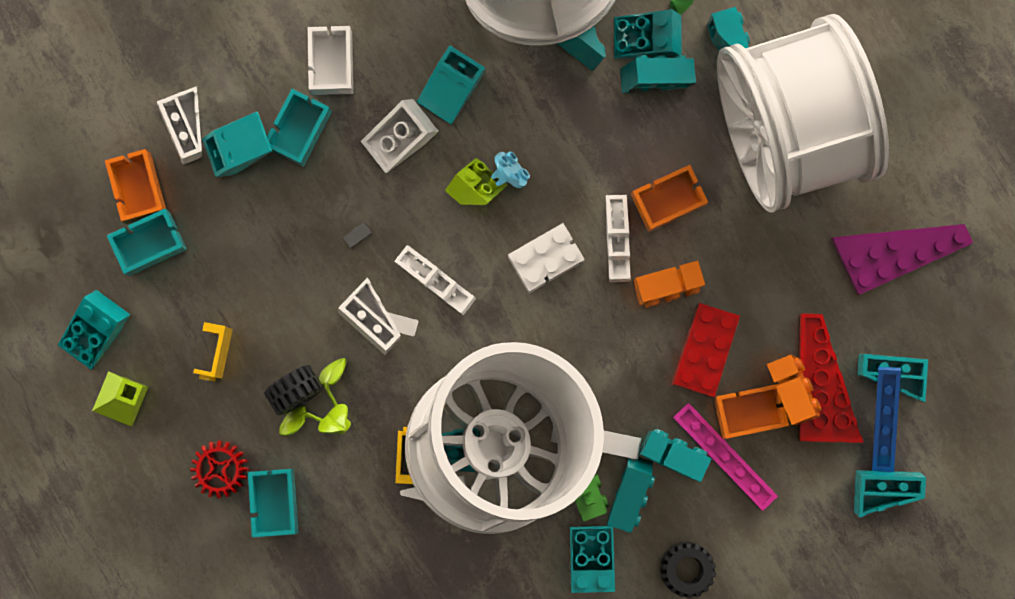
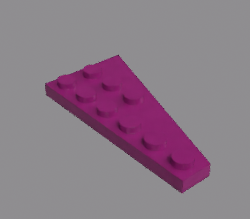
[831,224,973,295]

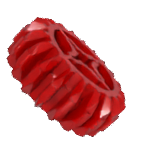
[190,441,249,499]

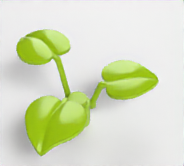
[279,358,351,436]

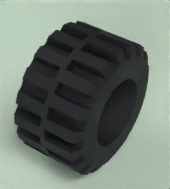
[264,365,323,416]
[660,542,716,598]

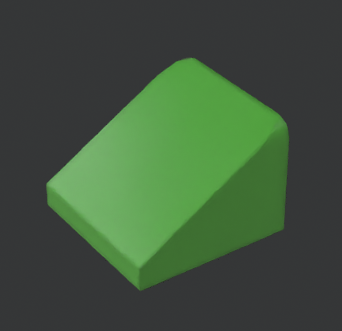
[669,0,693,15]

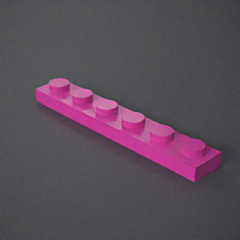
[673,403,778,511]

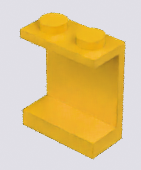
[193,322,233,382]
[395,427,413,484]

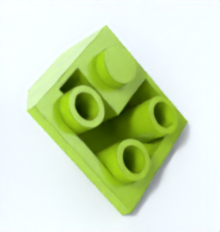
[445,158,508,205]
[92,371,148,427]

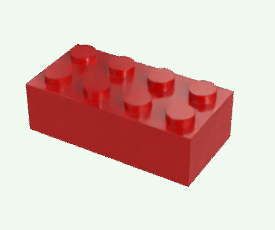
[671,303,740,398]

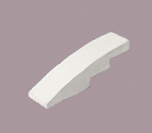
[605,195,631,282]
[394,245,476,315]
[550,426,642,460]

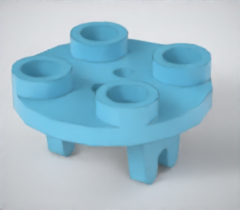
[491,151,530,188]

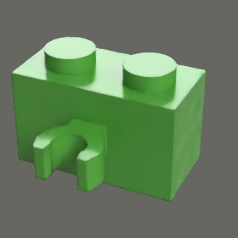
[575,475,609,522]

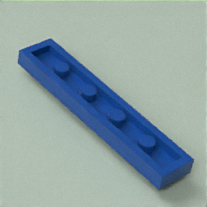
[872,367,901,472]

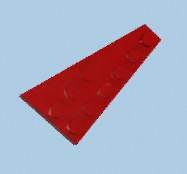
[798,313,864,443]

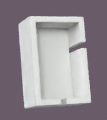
[308,26,354,95]
[508,223,585,293]

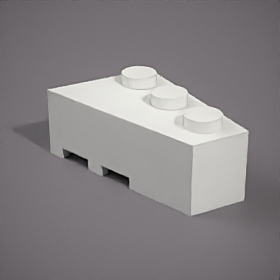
[157,86,202,165]
[338,277,401,355]

